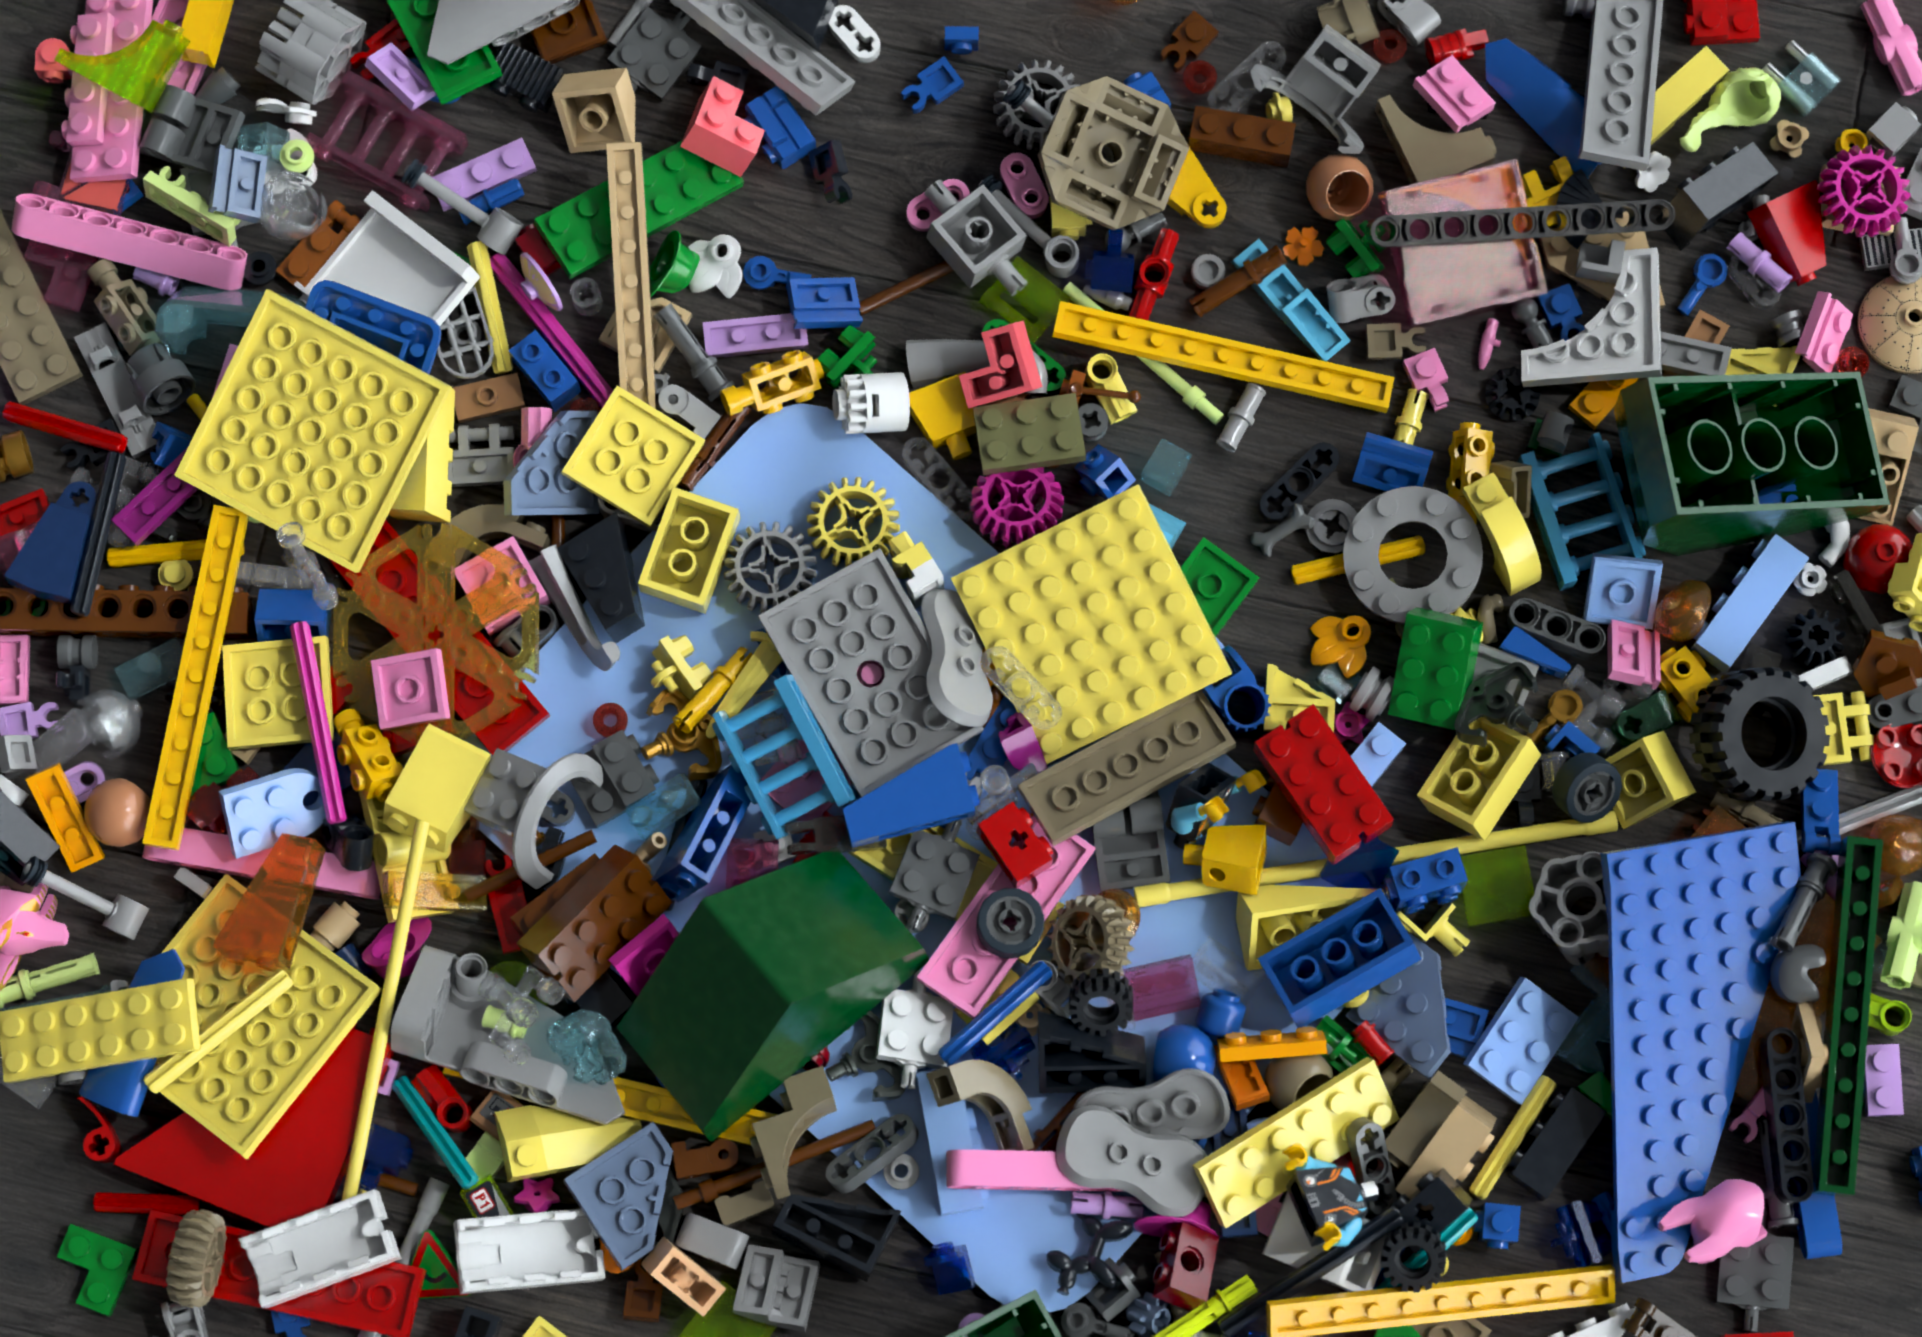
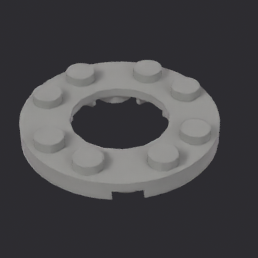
[1343,486,1483,625]

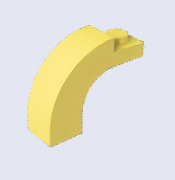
[1462,472,1542,596]

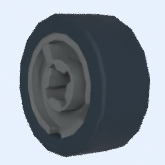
[1552,753,1622,823]
[976,888,1044,958]

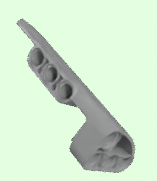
[427,0,580,65]
[391,945,625,1125]

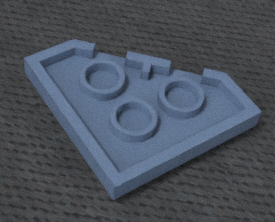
[504,411,599,516]
[1346,933,1451,1080]
[563,1121,673,1271]

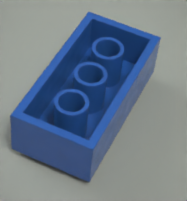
[1257,888,1421,1028]

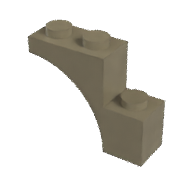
[749,1066,837,1200]

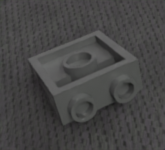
[570,730,660,828]

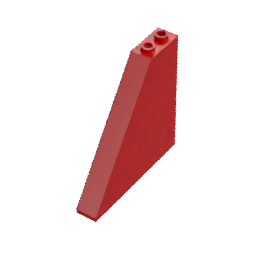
[114,1022,394,1227]

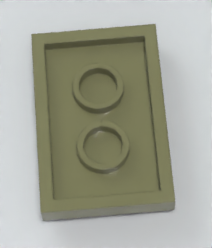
[973,393,1086,476]

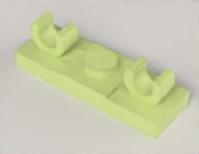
[143,166,241,247]

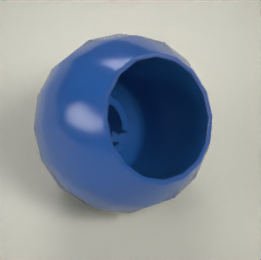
[1153,1024,1216,1082]

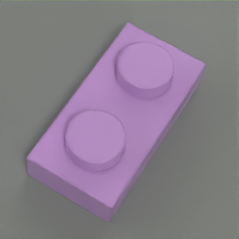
[365,42,436,111]
[1864,1044,1904,1117]

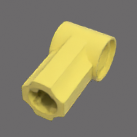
[1085,353,1137,425]

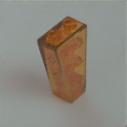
[213,833,326,972]

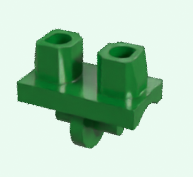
[1326,219,1386,278]
[818,325,878,390]
[1316,1015,1372,1074]

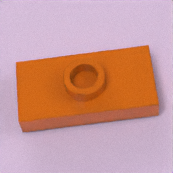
[1214,1045,1270,1111]

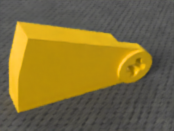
[1167,134,1227,228]

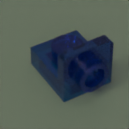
[924,1242,976,1295]

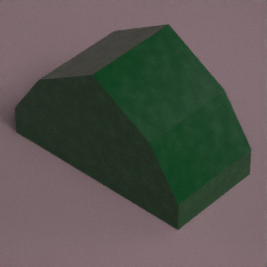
[1614,372,1890,556]

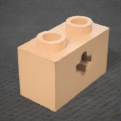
[641,1236,726,1317]

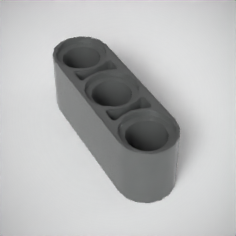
[1505,598,1606,660]

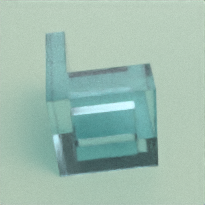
[238,122,290,165]
[1140,439,1192,497]

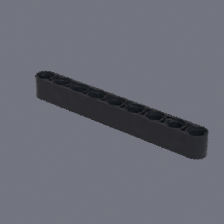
[1365,199,1675,248]

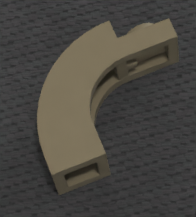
[425,504,551,576]
[926,1059,1034,1151]

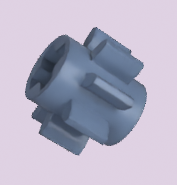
[1126,1292,1171,1337]

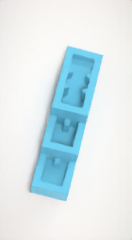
[1231,239,1351,361]

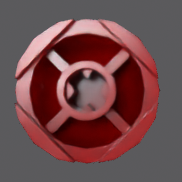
[1843,524,1912,594]

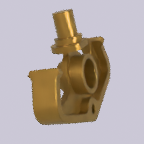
[641,689,722,781]

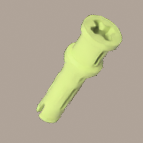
[0,953,100,1009]

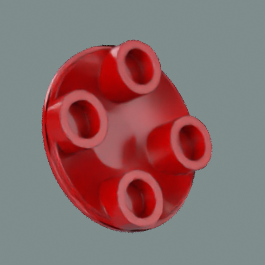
[1870,723,1922,788]

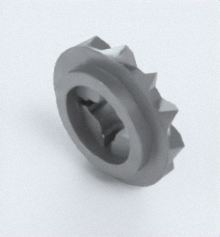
[1305,499,1357,554]

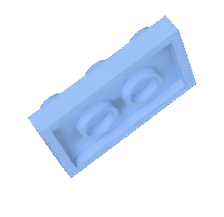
[1463,976,1579,1105]

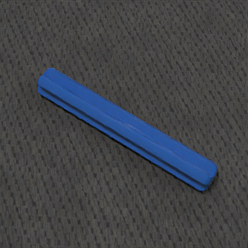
[938,961,1053,1065]

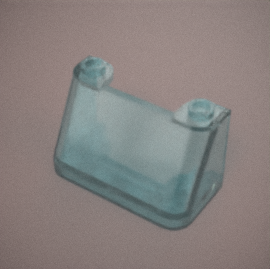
[155,285,306,354]

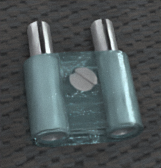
[1762,40,1842,117]

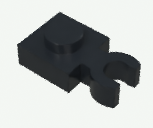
[61,418,127,471]

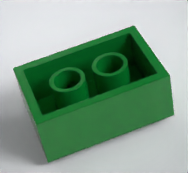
[1388,607,1484,730]

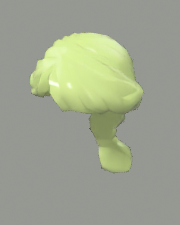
[1680,67,1781,152]

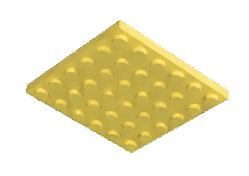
[174,289,452,573]
[951,484,1233,764]
[153,874,382,1159]

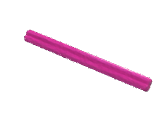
[490,253,613,408]
[290,621,346,824]

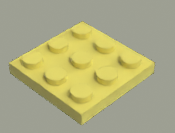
[561,385,705,528]
[222,636,334,750]

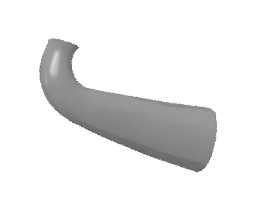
[906,339,1048,394]
[528,545,620,671]

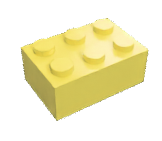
[638,487,741,614]
[1417,717,1541,841]

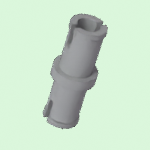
[1216,383,1266,452]

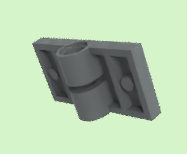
[139,83,246,175]
[1092,790,1171,893]

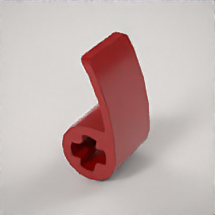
[78,1096,121,1164]

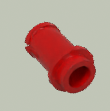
[1351,1020,1395,1066]

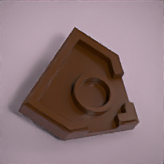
[1852,629,1922,700]

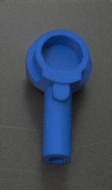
[1677,254,1727,316]
[743,256,812,290]

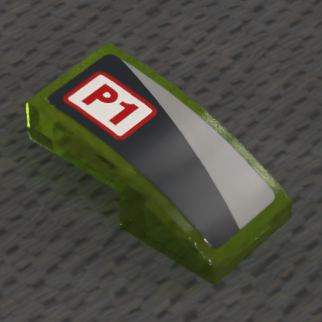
[459,1173,515,1218]

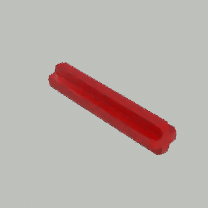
[93,1192,200,1215]

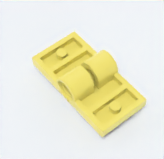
[359,791,457,923]

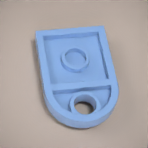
[219,768,326,859]

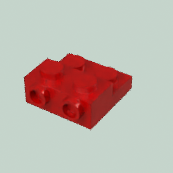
[1682,0,1760,46]

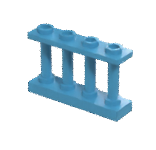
[1517,432,1646,591]
[712,674,857,840]

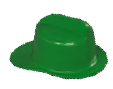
[649,230,700,298]

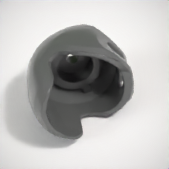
[1770,944,1826,1004]

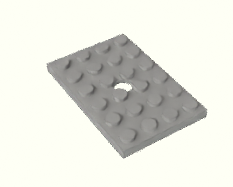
[758,548,984,798]

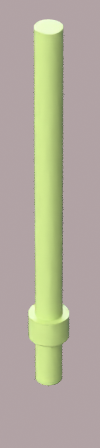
[1062,282,1224,425]

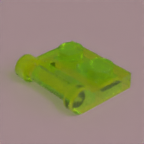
[979,256,1071,343]

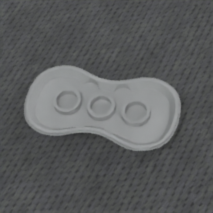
[921,589,993,727]
[1073,1068,1230,1140]
[1056,1105,1207,1217]

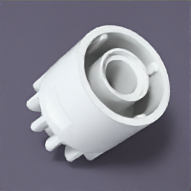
[832,372,910,434]

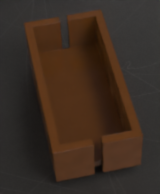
[516,845,672,1002]

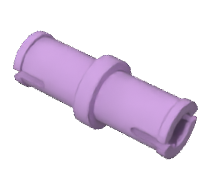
[1727,232,1793,293]
[1070,1191,1144,1220]

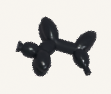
[1046,1214,1133,1296]

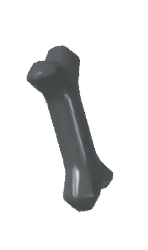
[1250,503,1315,558]

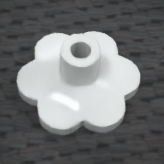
[1635,151,1671,192]

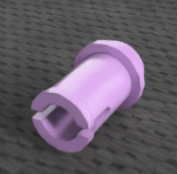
[133,267,180,296]

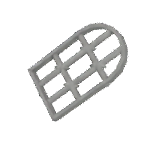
[437,287,494,379]

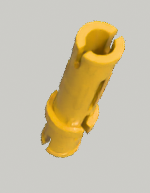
[673,647,753,733]

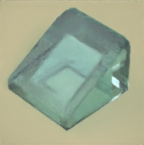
[1314,662,1362,704]

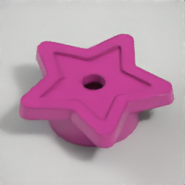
[1334,702,1370,744]
[514,1178,560,1213]

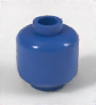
[1195,988,1246,1043]

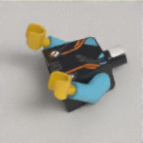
[1165,763,1267,850]
[1282,1143,1379,1251]

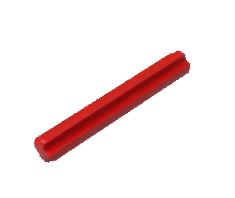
[2,401,128,453]

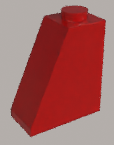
[1747,180,1826,286]

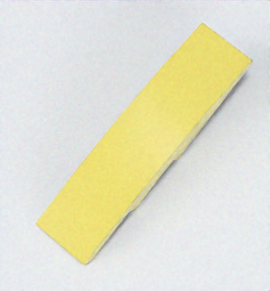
[1623,46,1729,169]

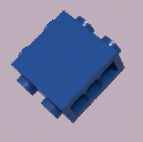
[1381,847,1468,915]

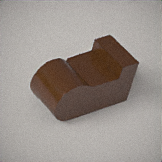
[671,1139,739,1181]

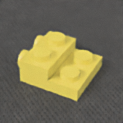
[1887,533,1922,632]

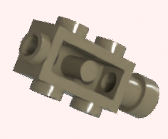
[87,259,167,356]

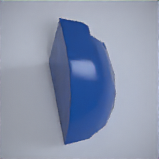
[150,421,193,468]

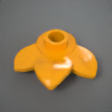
[1310,615,1371,679]

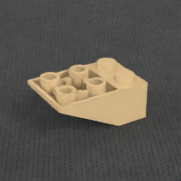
[1858,408,1919,526]

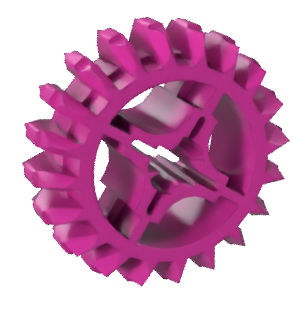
[1816,145,1911,238]
[970,467,1064,548]

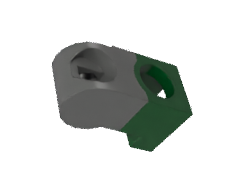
[1526,411,1574,459]

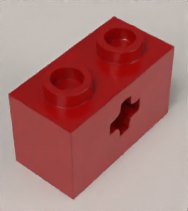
[976,802,1054,888]

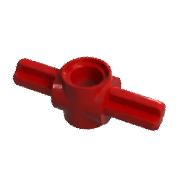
[1129,228,1179,321]

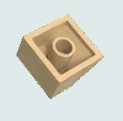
[552,67,635,153]

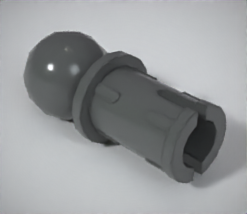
[1104,212,1168,253]
[1511,297,1554,349]

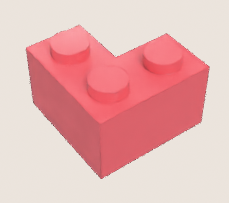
[680,76,765,177]
[959,321,1043,409]

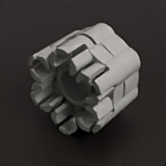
[255,0,366,105]
[1529,851,1609,965]

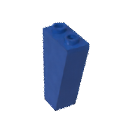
[843,743,980,848]
[652,765,751,903]

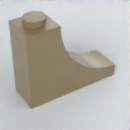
[1375,95,1497,199]
[1385,1070,1467,1170]

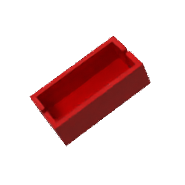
[1253,704,1394,865]

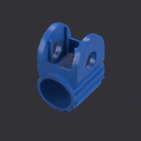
[1201,645,1271,735]

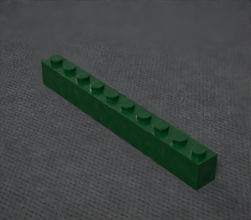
[1813,836,1883,1197]

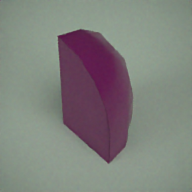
[998,712,1048,774]

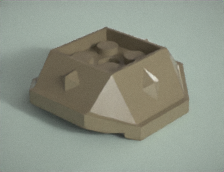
[1038,76,1189,231]

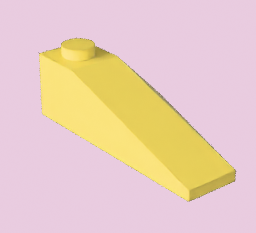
[1236,885,1385,971]
[494,1105,642,1182]

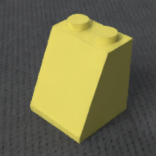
[383,724,491,853]

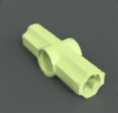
[1880,881,1922,989]

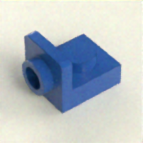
[1543,721,1600,757]

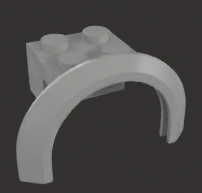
[1250,24,1381,154]
[464,748,603,889]

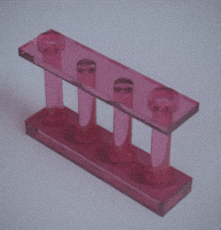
[306,70,469,212]

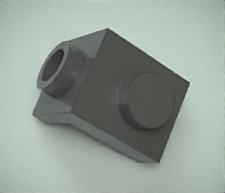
[1085,1257,1140,1322]

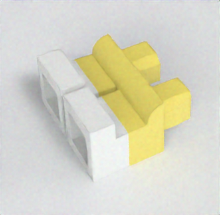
[888,531,945,609]

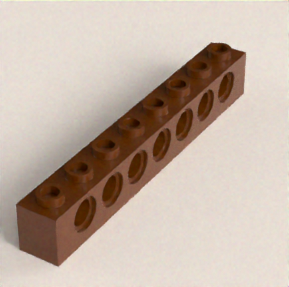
[0,585,252,640]

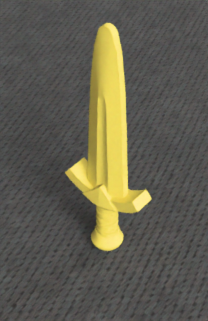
[706,631,782,739]

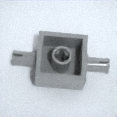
[924,179,1028,296]

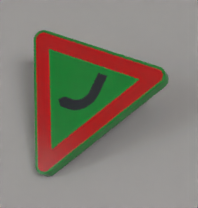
[410,1229,472,1299]

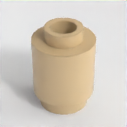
[310,901,361,952]

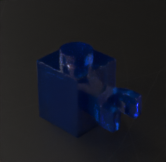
[1084,229,1135,293]
[359,1123,414,1191]

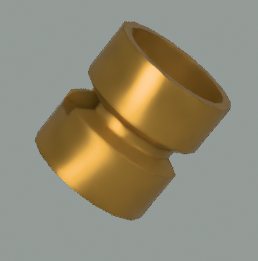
[0,430,34,482]

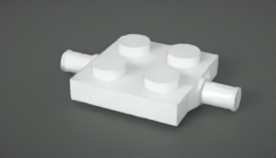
[875,970,954,1089]

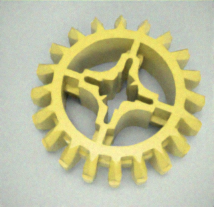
[807,477,900,567]

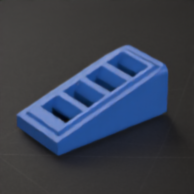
[1498,626,1571,679]

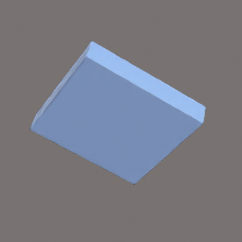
[1583,553,1663,629]

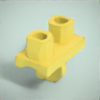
[650,635,713,700]

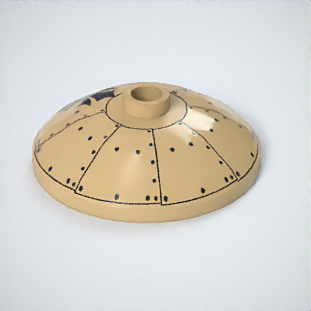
[1857,276,1922,374]

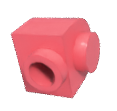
[34,38,73,83]

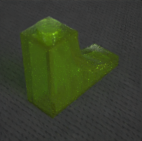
[54,19,190,113]

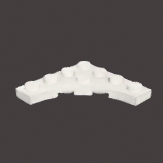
[1521,248,1662,387]

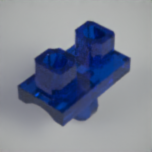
[969,1022,1036,1081]
[1550,1200,1612,1268]

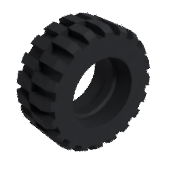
[1689,667,1830,801]

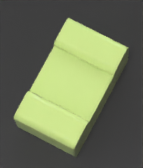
[452,1132,504,1190]

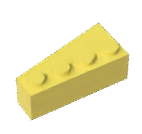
[388,388,455,523]

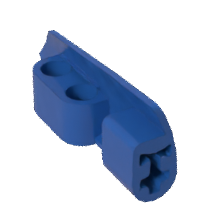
[1485,38,1602,179]
[79,949,185,1117]

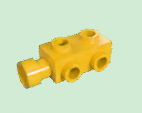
[720,350,824,416]
[1446,422,1495,524]
[1658,645,1719,723]
[333,709,403,802]

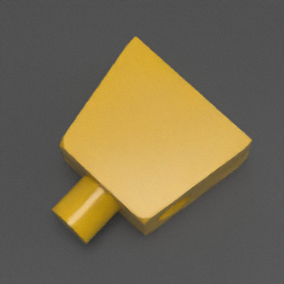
[909,372,976,460]
[1183,825,1267,895]

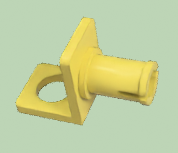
[1395,903,1470,957]

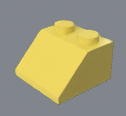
[1605,730,1696,829]

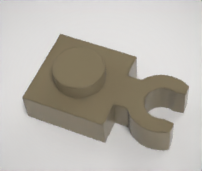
[1365,323,1426,360]

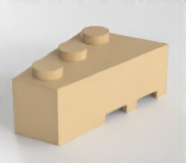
[1395,1095,1497,1211]

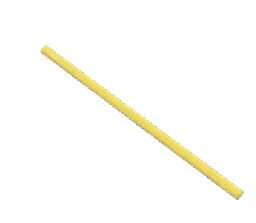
[341,820,430,1201]

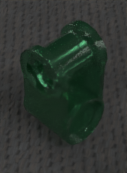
[1611,690,1682,746]

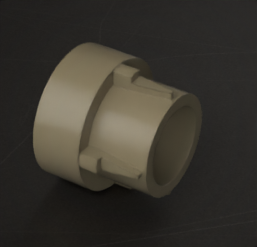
[1316,0,1380,45]

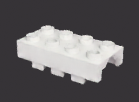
[239,1189,401,1309]
[453,1209,605,1294]

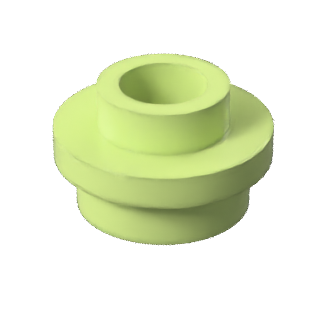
[280,139,314,173]

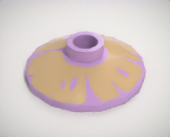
[520,252,563,311]

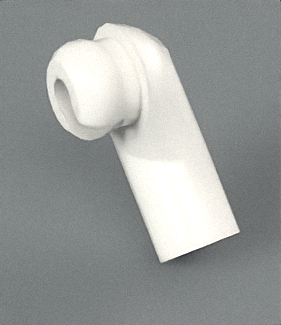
[1818,521,1850,567]

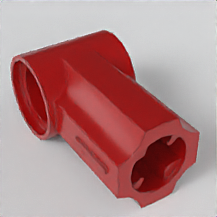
[411,1064,473,1133]

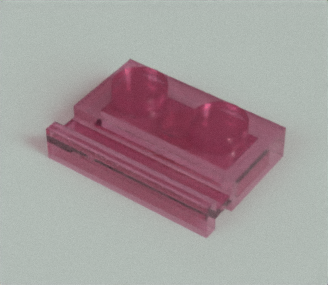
[725,838,779,890]
[1123,954,1201,1021]

